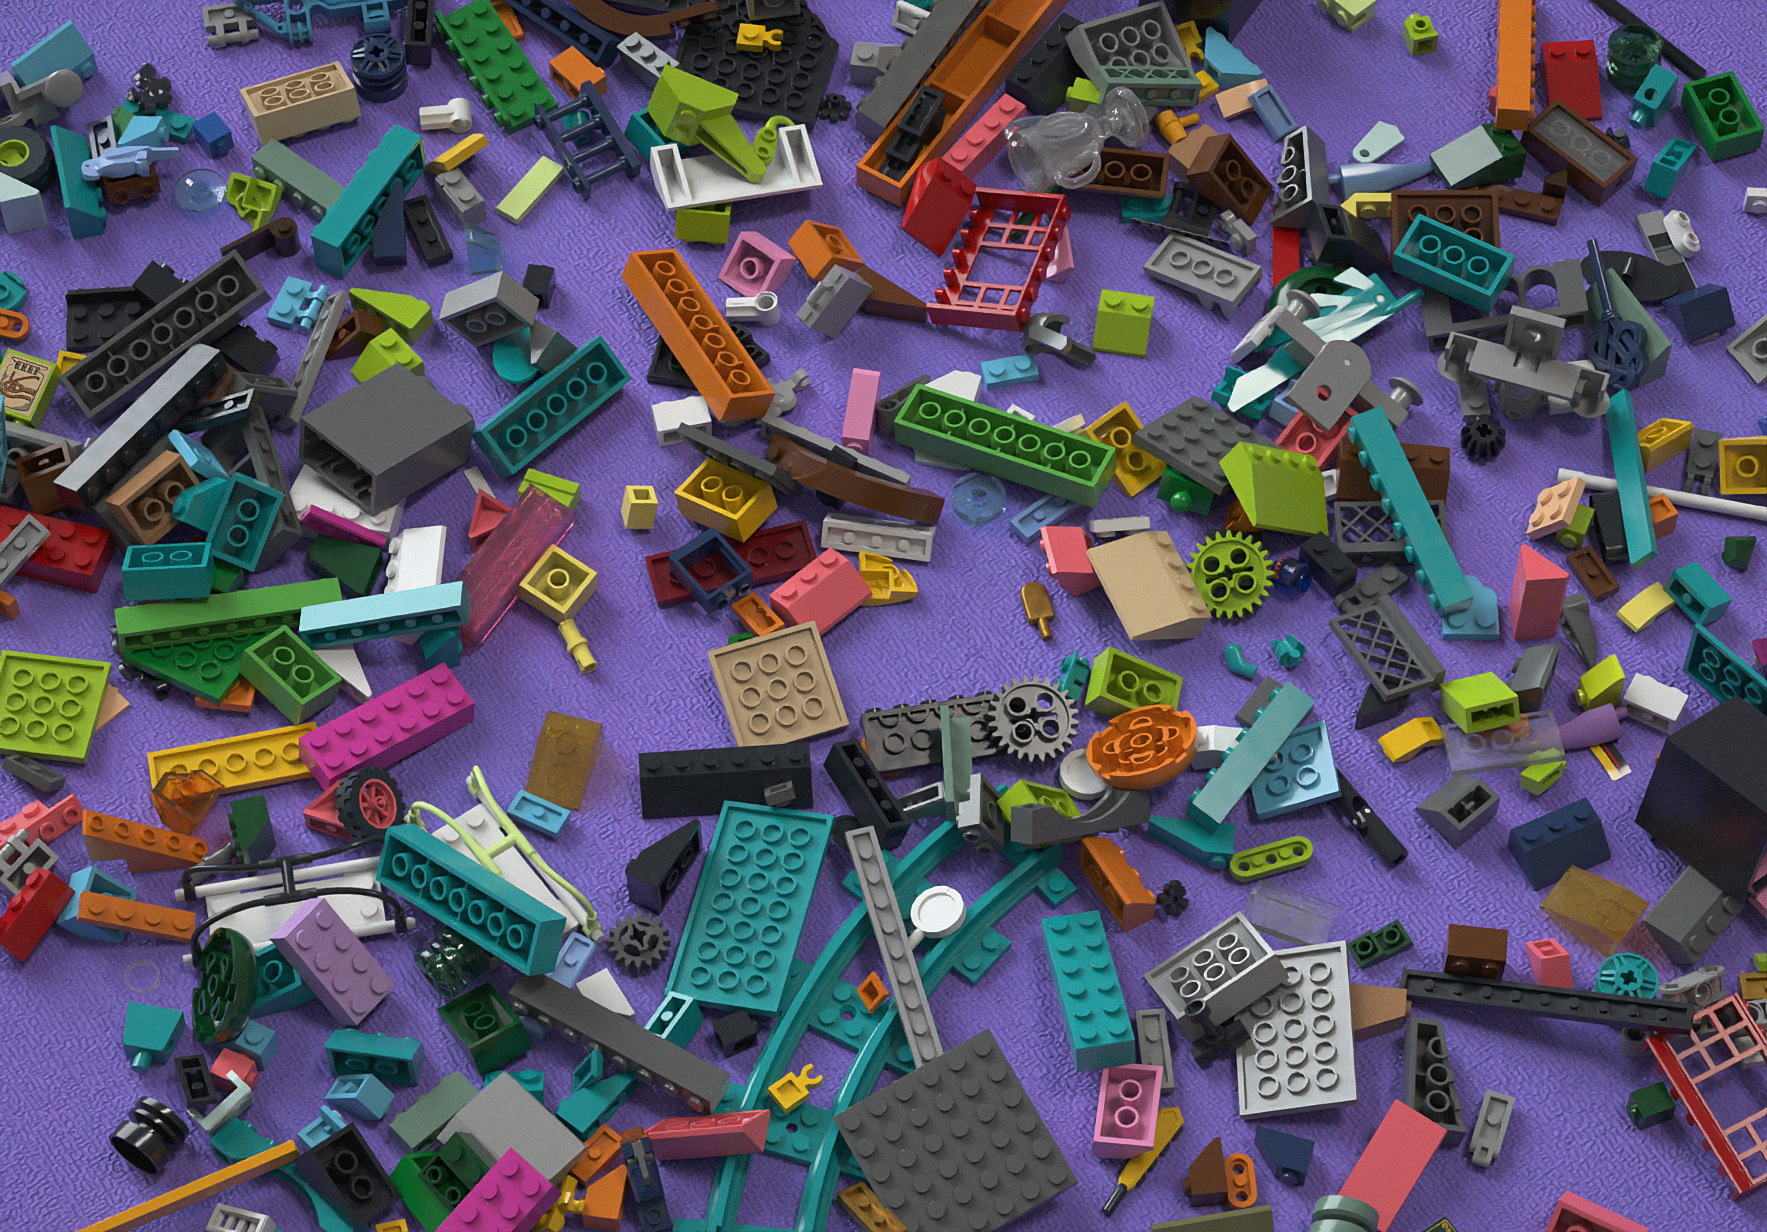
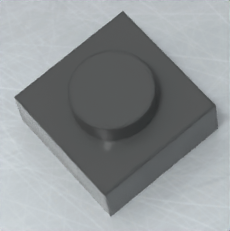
[764,781,796,808]

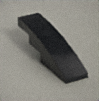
[878,85,946,182]

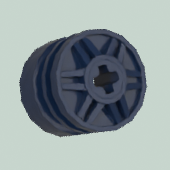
[350,33,408,103]

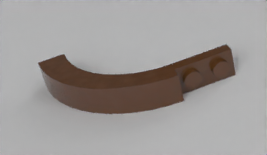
[569,0,723,41]
[765,434,945,525]

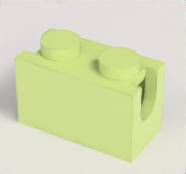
[1316,0,1376,33]

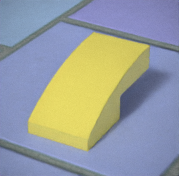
[1616,582,1676,633]

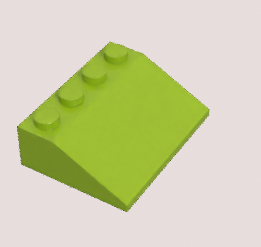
[1219,441,1329,537]

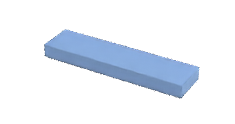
[519,931,599,1040]

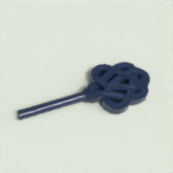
[1586,239,1649,391]

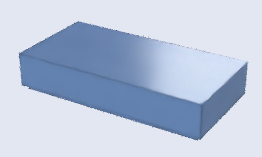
[1247,83,1299,142]

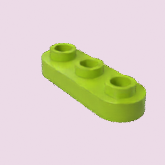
[1229,836,1313,882]

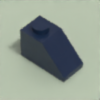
[1254,1125,1315,1186]

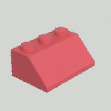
[769,547,873,636]
[1546,1190,1650,1232]

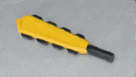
[1101,1107,1184,1216]

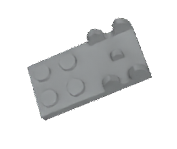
[1143,231,1263,319]

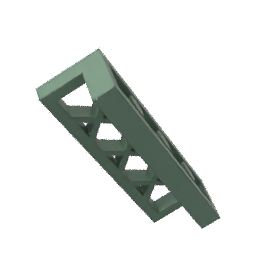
[1096,66,1202,106]
[940,705,973,820]

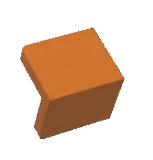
[1649,493,1679,540]

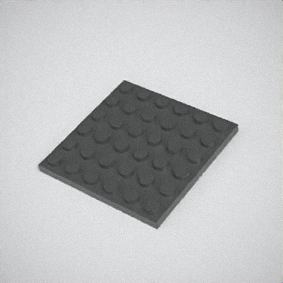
[832,1028,1079,1232]

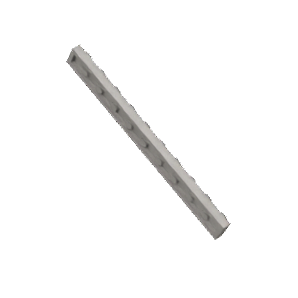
[845,826,944,1069]

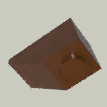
[326,309,384,361]
[1182,1137,1228,1207]

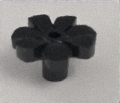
[820,93,852,122]
[1157,880,1189,917]

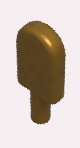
[1020,582,1055,641]

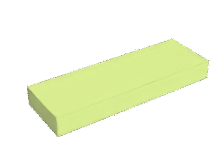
[496,156,565,225]

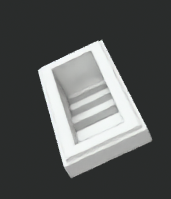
[205,1203,276,1232]

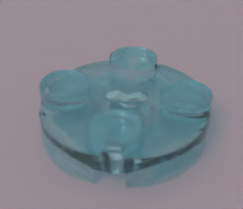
[951,472,1006,526]

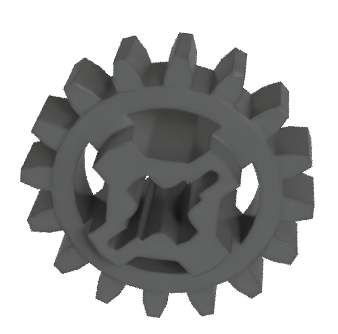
[607,911,671,974]

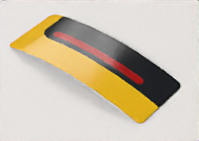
[1588,742,1631,781]

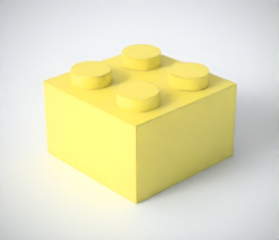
[519,544,599,624]

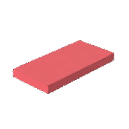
[1338,1099,1448,1232]

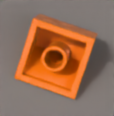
[787,220,866,281]

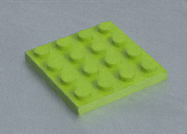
[0,650,113,764]

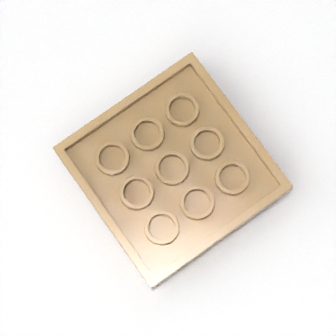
[707,620,849,747]

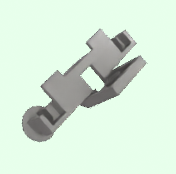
[0,68,84,129]

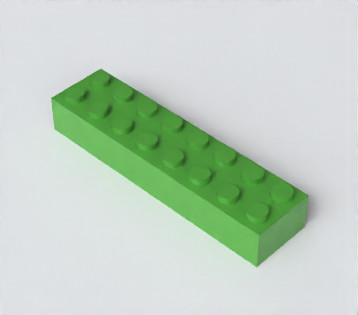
[894,383,1117,508]

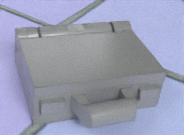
[796,264,874,339]

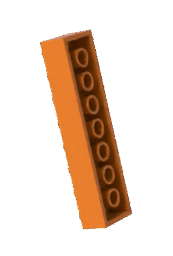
[621,248,775,422]

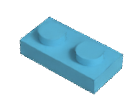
[980,353,1039,390]
[507,789,571,839]

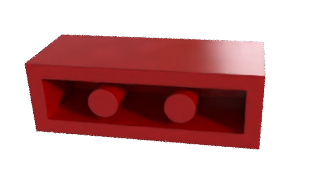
[0,867,75,962]

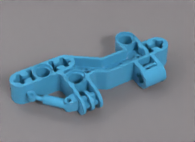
[232,0,408,45]

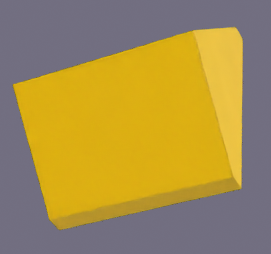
[1637,418,1694,473]

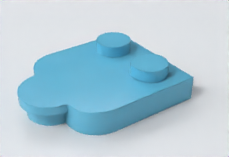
[1441,575,1499,640]

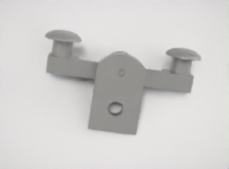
[1267,289,1424,433]

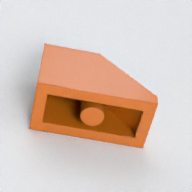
[578,1164,629,1232]

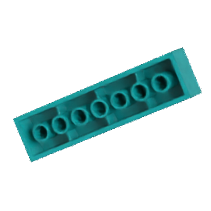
[375,824,567,976]

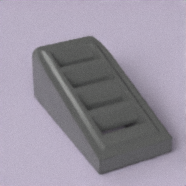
[895,781,946,820]

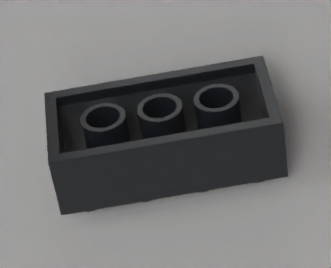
[1005,12,1087,116]

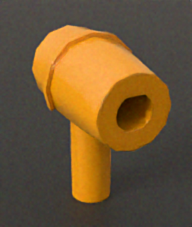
[1155,110,1200,146]

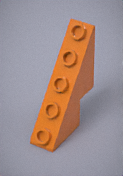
[83,809,208,873]

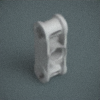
[1658,965,1727,1010]

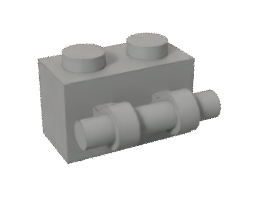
[0,828,60,899]

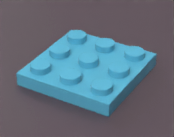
[1251,720,1342,820]

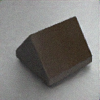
[1542,169,1568,203]

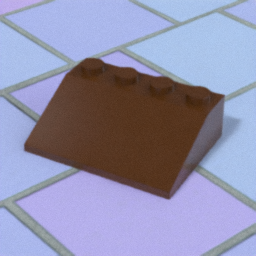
[1390,190,1501,275]

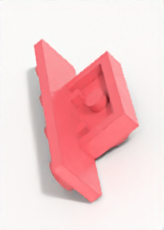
[0,794,84,876]

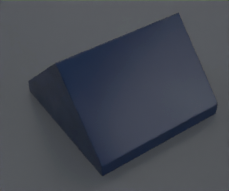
[1662,283,1736,343]

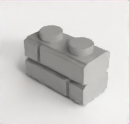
[435,167,487,230]

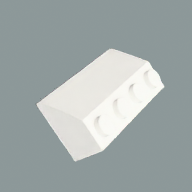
[384,525,447,645]

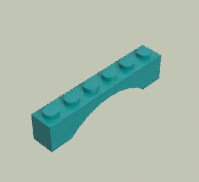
[209,1116,370,1232]

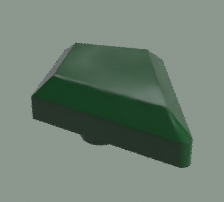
[1721,536,1757,572]

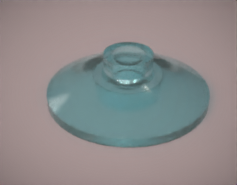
[174,169,227,212]

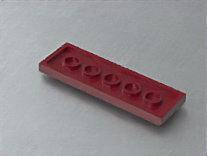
[645,520,817,608]

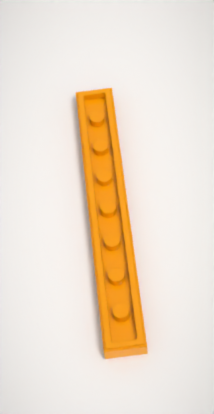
[76,1140,302,1232]

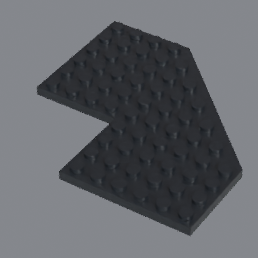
[602,0,839,130]

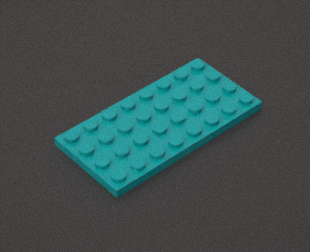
[664,800,836,1018]

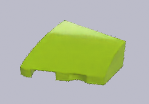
[225,172,284,231]

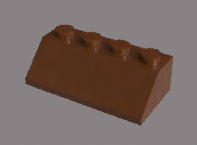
[1059,143,1170,199]
[1335,437,1450,510]

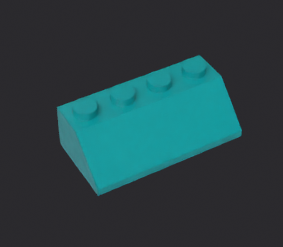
[50,125,107,240]

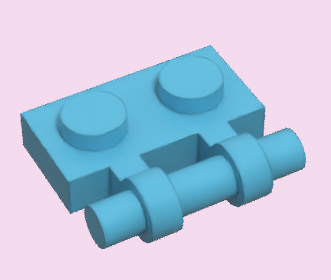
[267,276,330,332]

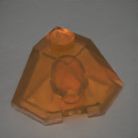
[149,770,225,836]

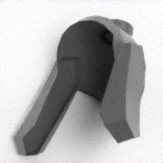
[1021,312,1097,365]

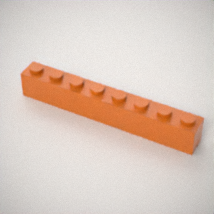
[1495,0,1536,131]

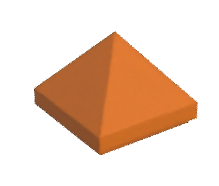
[856,972,889,1013]

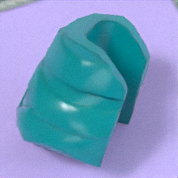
[1270,634,1306,668]

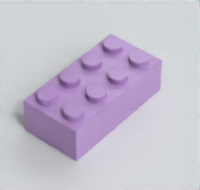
[269,898,396,1025]

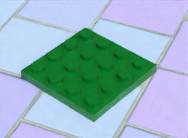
[123,593,275,706]

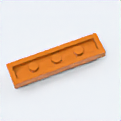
[76,891,196,944]

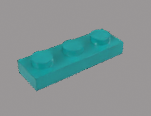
[121,97,197,144]

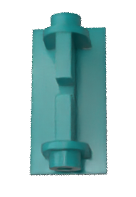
[1053,649,1090,709]

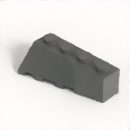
[1269,125,1330,228]

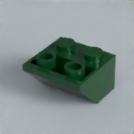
[227,794,276,878]
[417,1131,498,1213]

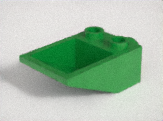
[1156,464,1218,517]

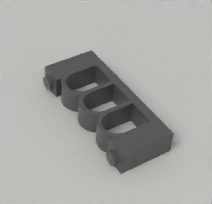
[1419,258,1590,351]
[200,404,303,573]

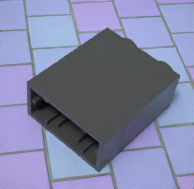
[299,362,475,516]

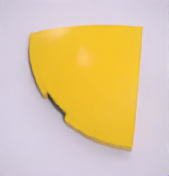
[858,551,918,606]

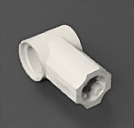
[419,98,472,133]
[726,291,780,326]

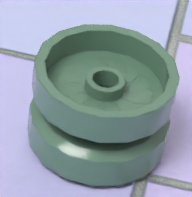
[1309,1195,1380,1232]

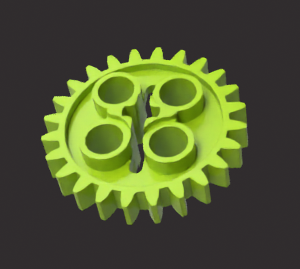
[1185,530,1275,621]

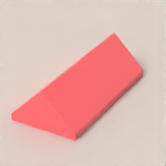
[1508,543,1570,640]
[638,1109,770,1161]

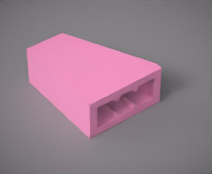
[842,368,881,456]

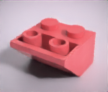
[1040,526,1102,597]

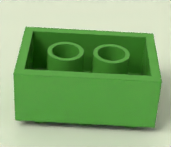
[238,625,343,725]

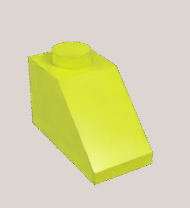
[1575,654,1625,711]

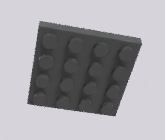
[1132,395,1282,496]
[677,422,804,497]

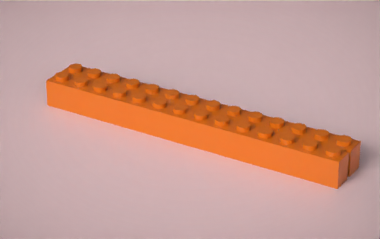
[856,0,1068,208]

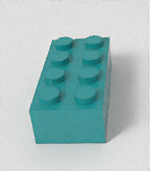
[1393,214,1515,313]

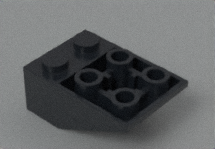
[1306,203,1392,271]

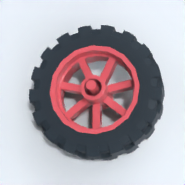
[335,767,406,845]

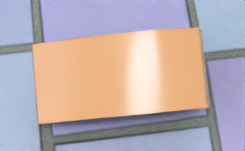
[1215,78,1269,121]

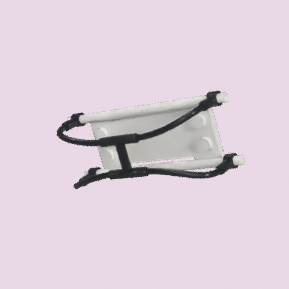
[175,836,416,968]

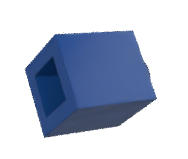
[192,111,234,159]

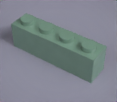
[251,138,345,221]

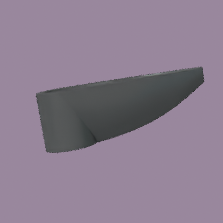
[876,374,931,435]
[1559,592,1597,671]

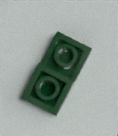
[1347,919,1414,969]

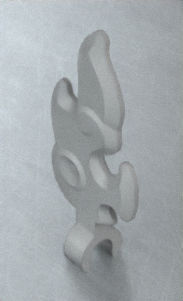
[722,368,810,427]

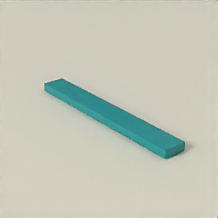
[1605,389,1658,569]

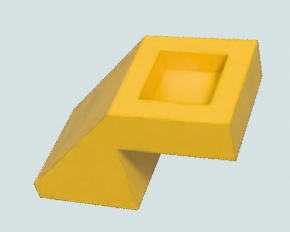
[1378,717,1447,762]

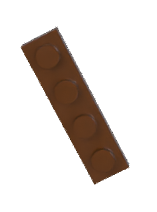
[1456,183,1563,226]

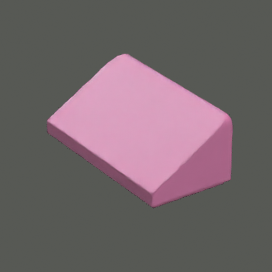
[1038,225,1074,283]

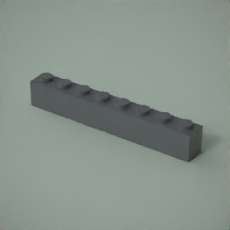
[509,973,730,1115]

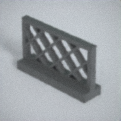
[1333,500,1450,567]
[1328,594,1446,701]

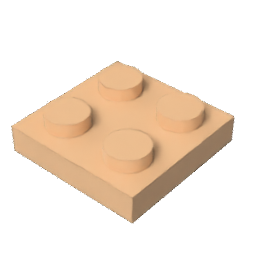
[1526,476,1586,540]

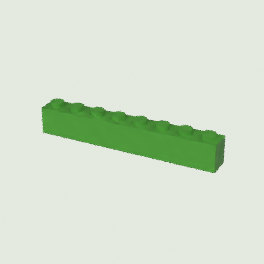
[114,577,343,652]

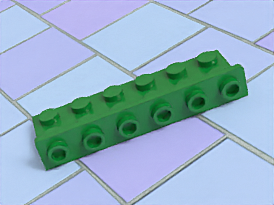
[433,0,558,135]

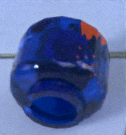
[1270,556,1312,597]

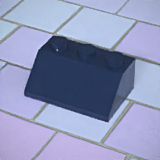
[1507,797,1611,892]

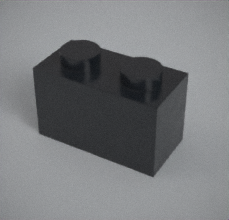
[1298,531,1358,599]

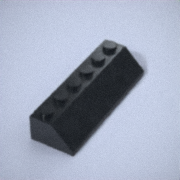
[638,742,814,820]

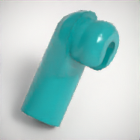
[1224,643,1258,679]

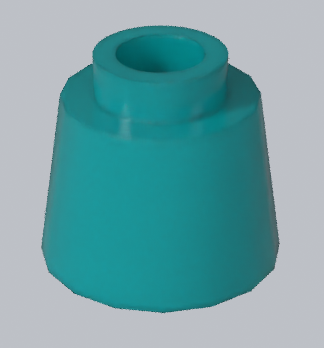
[562,110,592,144]

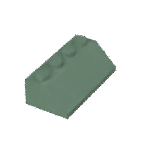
[1585,268,1672,388]

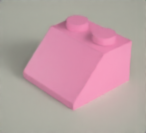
[718,231,797,297]

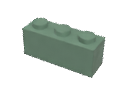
[389,1070,480,1154]

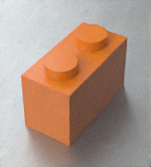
[549,46,607,100]

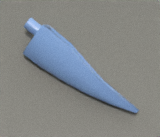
[1328,162,1436,200]

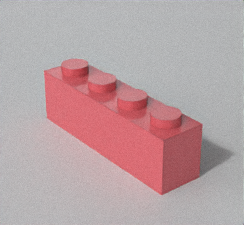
[942,93,1026,180]

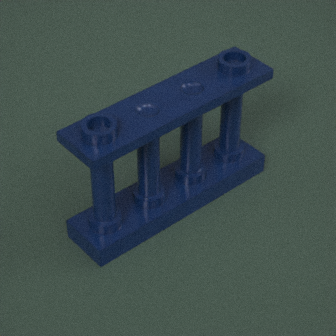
[533,80,642,201]

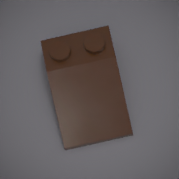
[1185,133,1273,226]

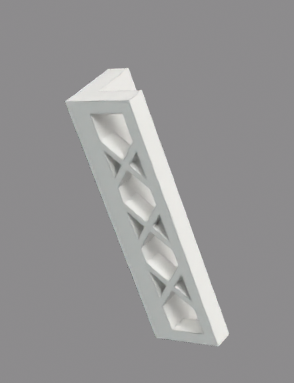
[821,512,936,562]

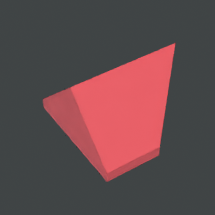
[468,488,522,553]
[303,779,354,842]

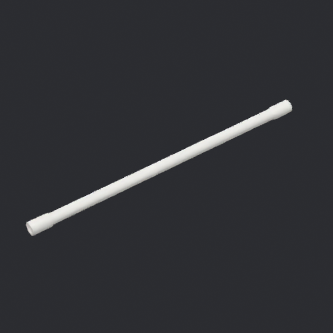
[1556,468,1767,521]

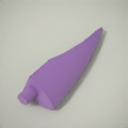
[1507,703,1628,752]

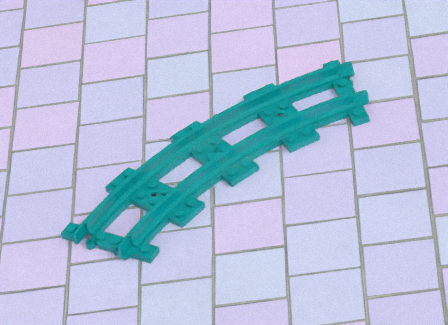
[673,783,1077,1232]

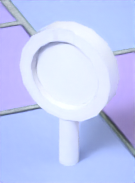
[1059,749,1113,800]
[908,886,967,950]

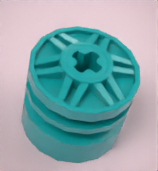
[1593,952,1659,1030]

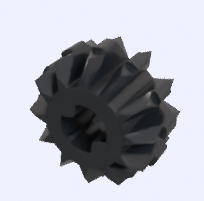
[1460,415,1506,462]

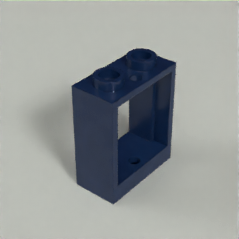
[668,527,753,615]

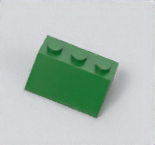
[389,1150,451,1232]

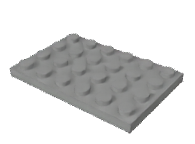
[1234,940,1359,1120]

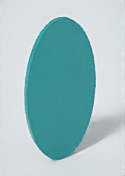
[493,327,539,384]

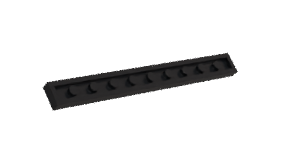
[1398,968,1695,1036]

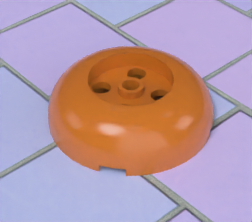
[1086,705,1199,791]

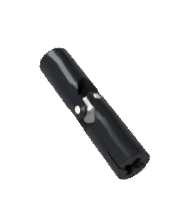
[1331,768,1409,869]

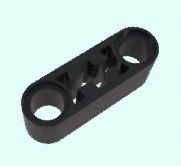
[1589,491,1630,565]

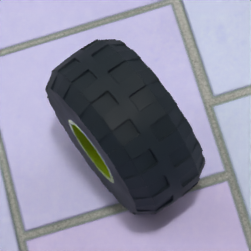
[0,126,56,193]

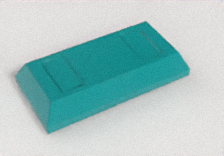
[572,1049,603,1095]

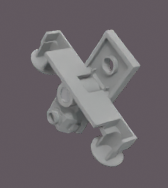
[1437,305,1610,420]

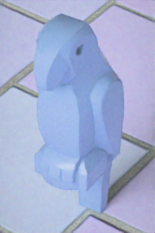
[81,146,180,181]

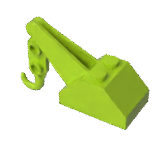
[647,64,795,183]

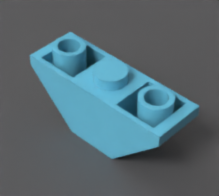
[1203,26,1262,89]

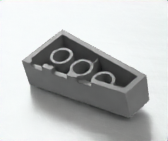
[1401,1017,1466,1147]

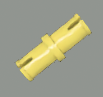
[558,619,598,674]

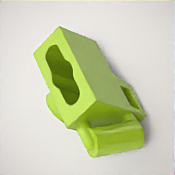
[1520,749,1567,795]

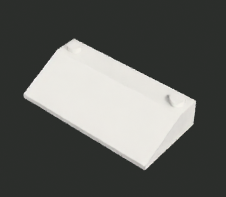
[650,124,823,211]

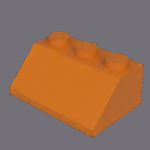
[1080,837,1157,933]

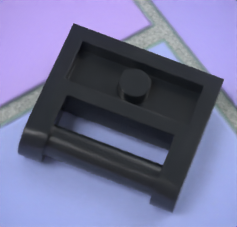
[1163,181,1218,237]

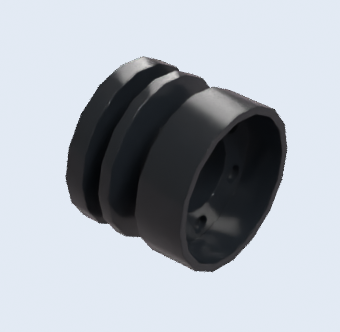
[109,1096,190,1175]

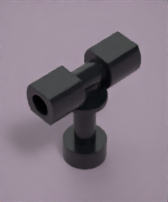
[1184,998,1251,1069]

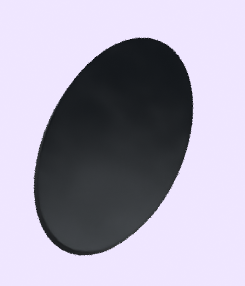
[1580,251,1680,302]

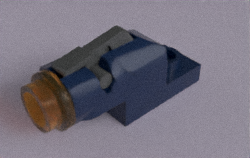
[619,1126,673,1232]

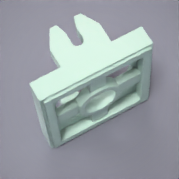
[187,1070,256,1138]

